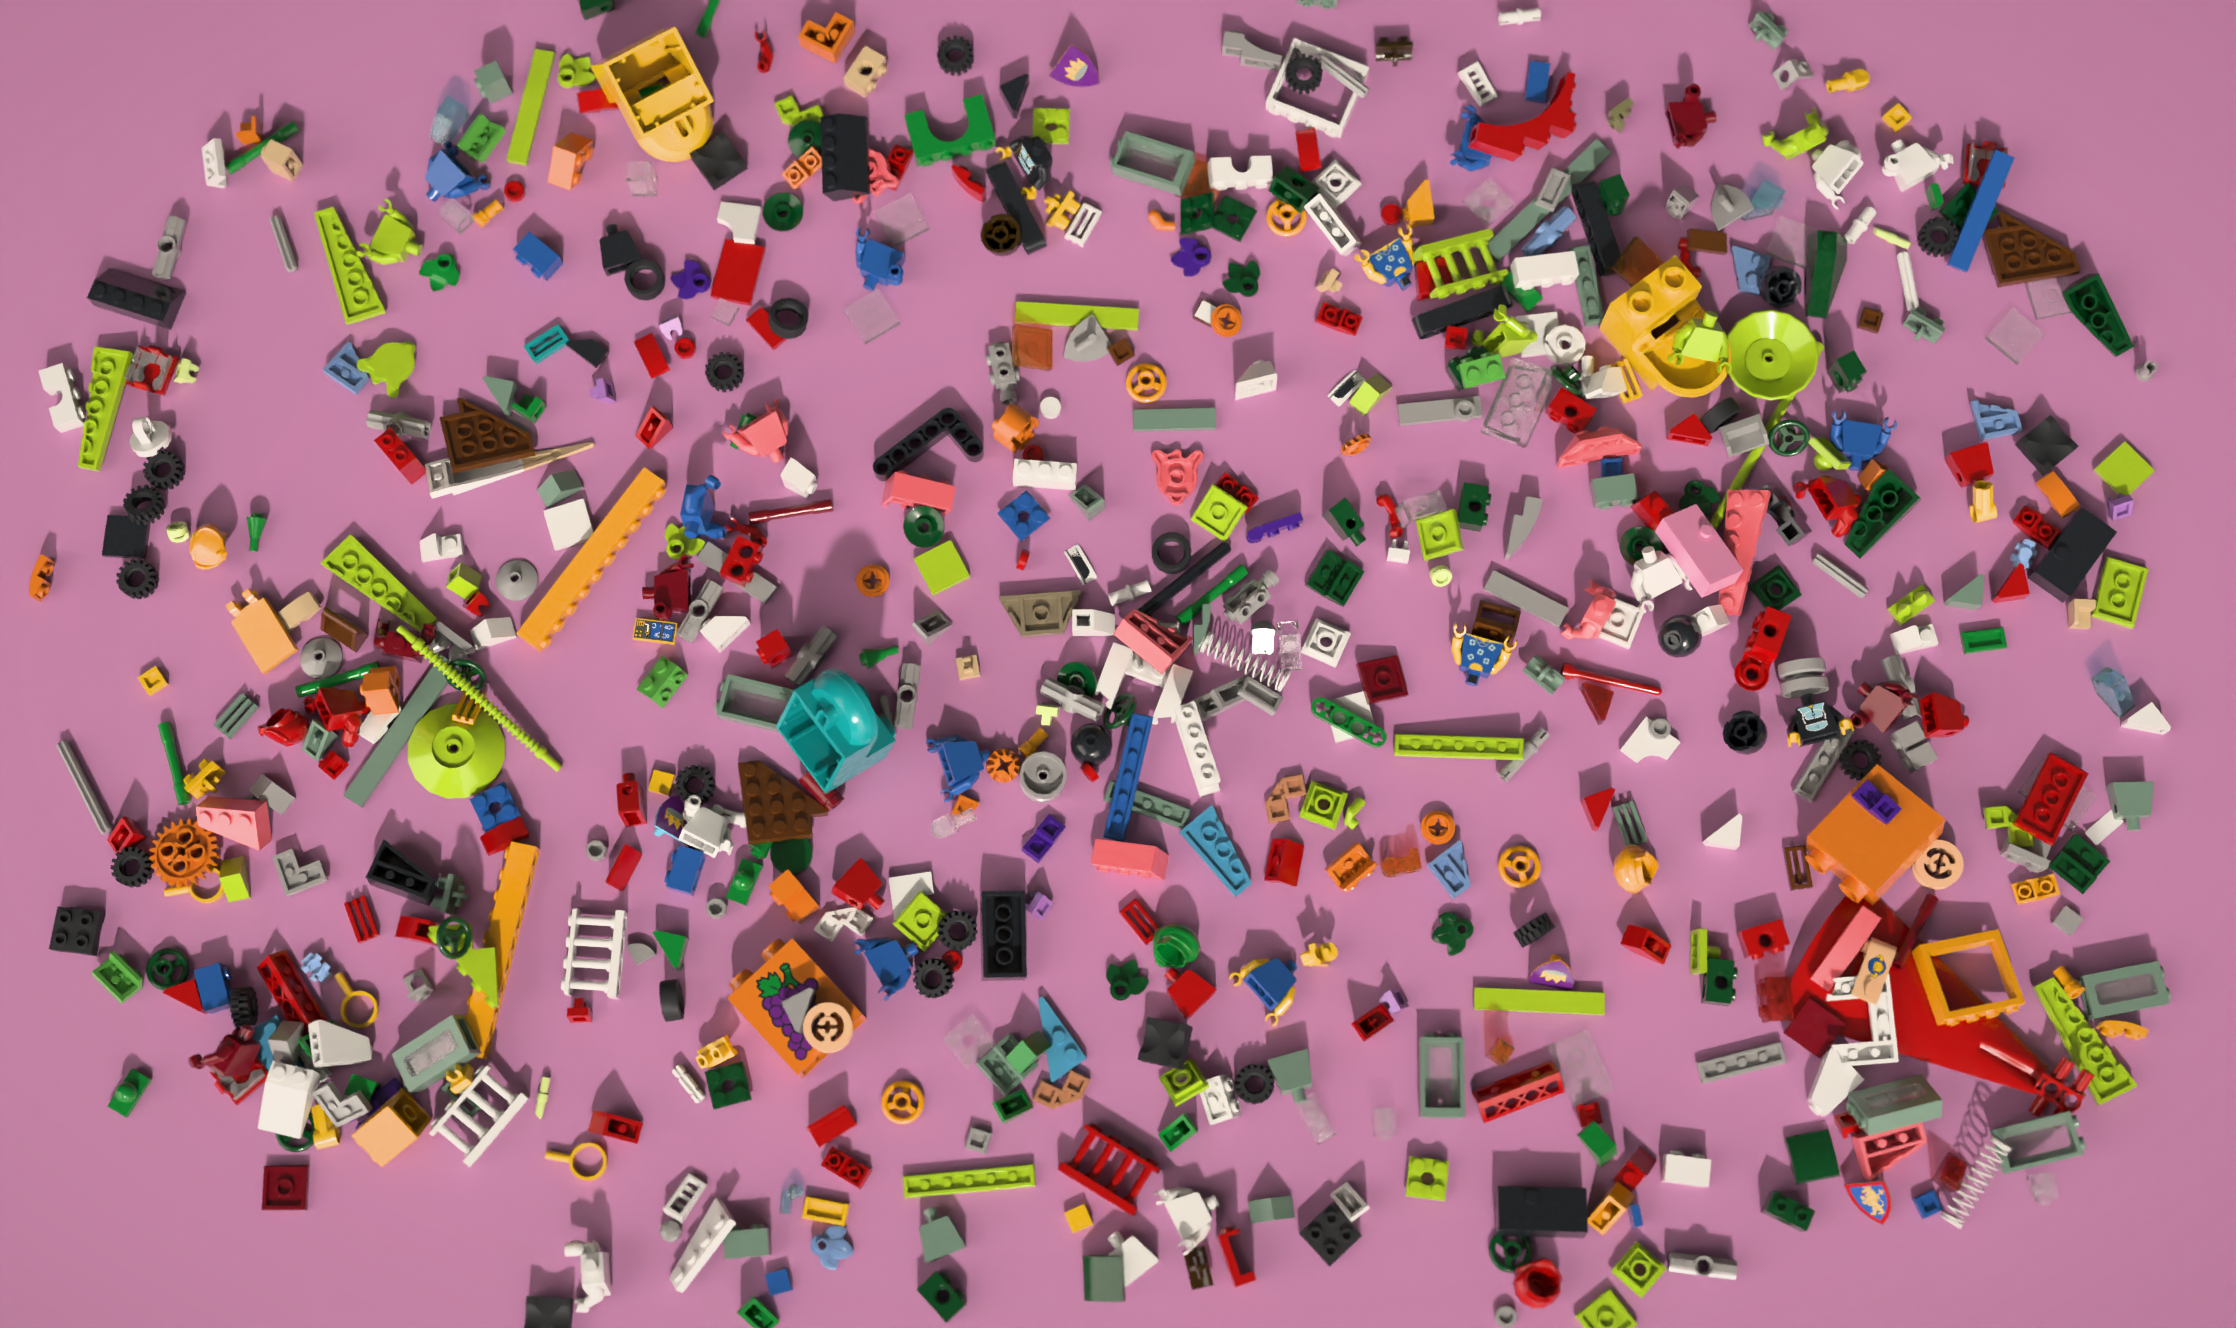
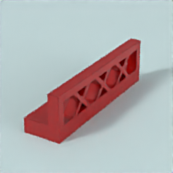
[257,950,328,1037]
[1471,1060,1565,1123]

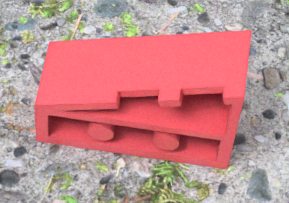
[881,471,956,515]
[1113,609,1193,674]
[196,796,272,851]
[1091,839,1169,880]
[1851,1122,1928,1181]

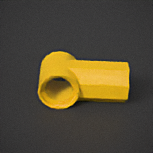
[1969,480,1997,523]
[311,1104,341,1149]

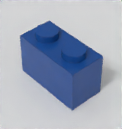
[513,232,563,281]
[664,845,707,896]
[194,963,233,1014]

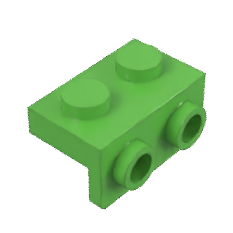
[457,114,506,163]
[1456,352,1506,389]
[637,656,688,708]
[92,951,143,1004]

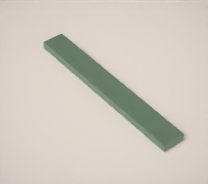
[1487,139,1611,263]
[343,655,459,808]

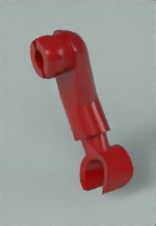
[754,30,774,73]
[1678,237,1701,278]
[1376,494,1403,539]
[725,518,767,548]

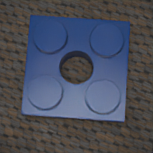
[997,490,1050,542]
[469,782,521,832]

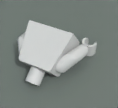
[1630,546,1692,613]
[1153,1187,1220,1255]

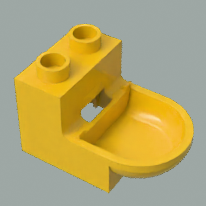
[590,27,714,162]
[1599,255,1732,397]

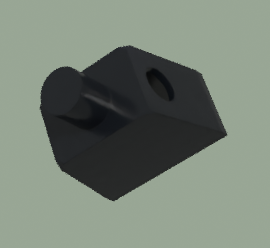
[599,224,642,276]

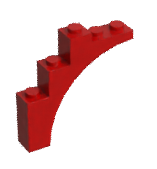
[1468,72,1576,162]

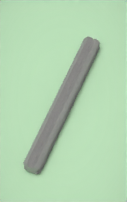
[56,740,112,834]

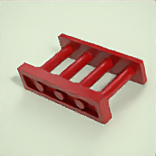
[1058,1123,1160,1216]

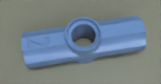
[1521,206,1576,257]

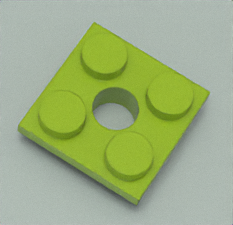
[1032,108,1070,144]
[1299,781,1348,830]
[1158,1058,1210,1107]
[1405,1156,1449,1201]
[1611,1241,1667,1298]

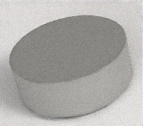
[1454,400,1476,422]
[1648,718,1671,740]
[1494,1305,1517,1328]

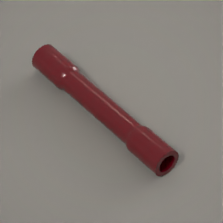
[748,499,833,524]
[1891,894,1938,970]

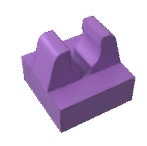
[589,378,616,404]
[2107,493,2133,521]
[1025,892,1054,921]
[1379,987,1409,1014]

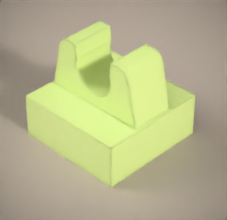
[173,358,199,384]
[1036,703,1060,726]

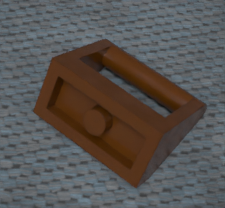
[1471,600,1521,645]
[320,607,368,653]

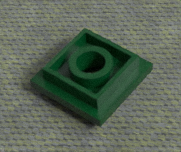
[1180,192,1214,235]
[1212,195,1257,242]
[1748,565,1802,611]
[704,1061,752,1110]

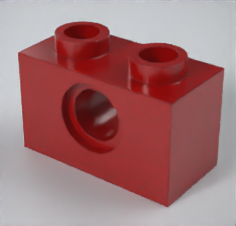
[1546,387,1597,434]
[756,628,793,668]
[1737,919,1790,960]

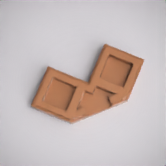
[1265,774,1307,824]
[1032,1070,1091,1109]

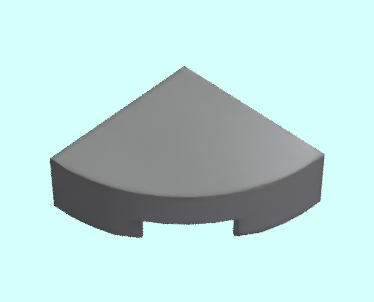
[627,943,656,966]

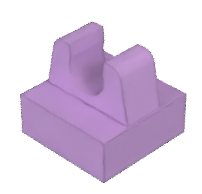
[658,314,682,340]

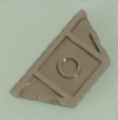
[999,590,1080,637]

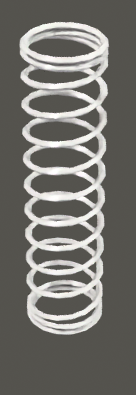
[1200,631,1290,692]
[1941,1136,2012,1228]

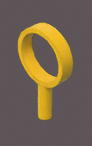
[164,867,225,903]
[334,972,379,1028]
[545,1143,608,1181]

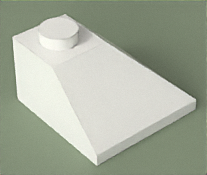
[1235,360,1277,400]

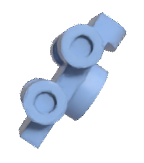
[2009,539,2038,569]
[300,952,332,983]

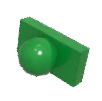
[726,858,763,906]
[108,1068,152,1118]

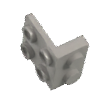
[2000,835,2051,873]

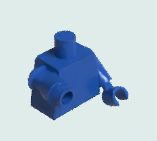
[855,226,906,292]
[680,475,726,540]

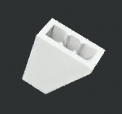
[308,1020,373,1068]
[1807,1048,1864,1117]

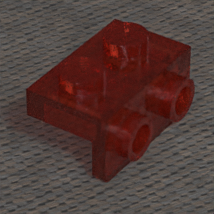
[1756,977,1794,1023]

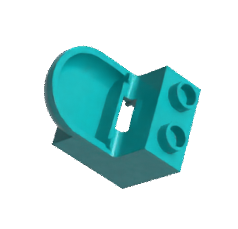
[776,668,896,794]

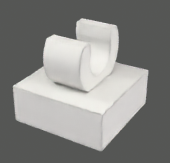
[1386,539,1410,564]

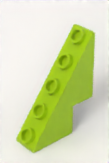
[427,923,499,1009]

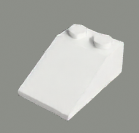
[258,1061,321,1139]

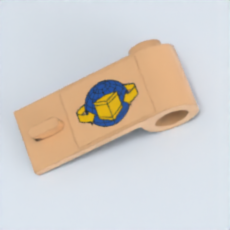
[1851,937,1897,1005]

